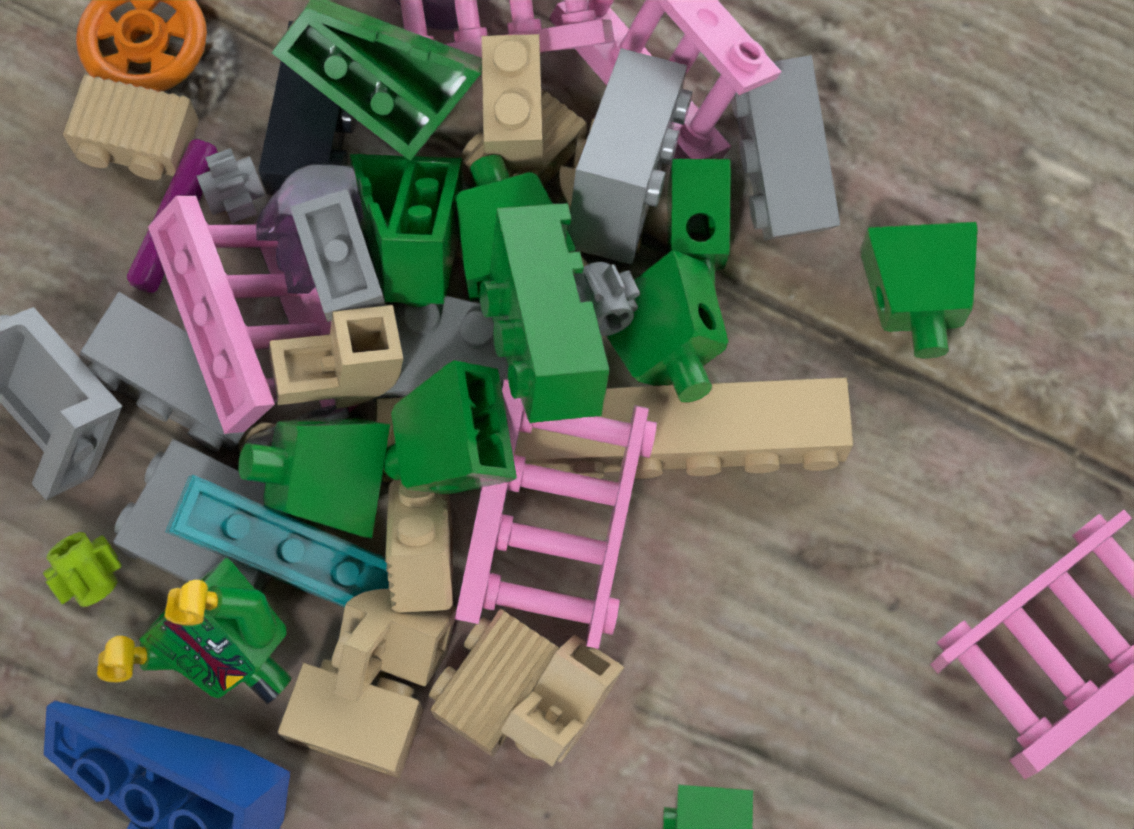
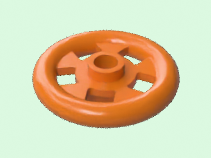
[76,0,207,92]

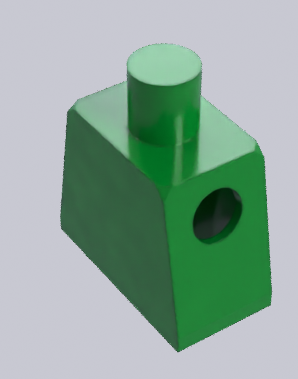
[456,155,576,302]
[667,159,731,288]
[860,222,978,359]
[606,250,729,403]
[383,360,517,494]
[239,418,390,538]

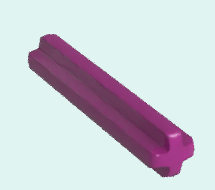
[127,139,219,293]

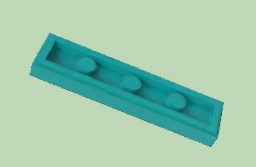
[165,475,389,608]

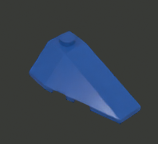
[44,701,290,829]

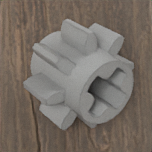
[197,148,266,223]
[574,262,640,336]

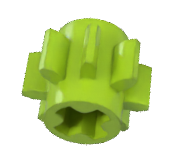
[43,532,122,607]

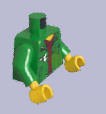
[97,557,292,704]

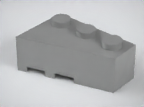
[568,48,693,265]
[731,55,840,241]
[79,292,244,452]
[373,296,509,405]

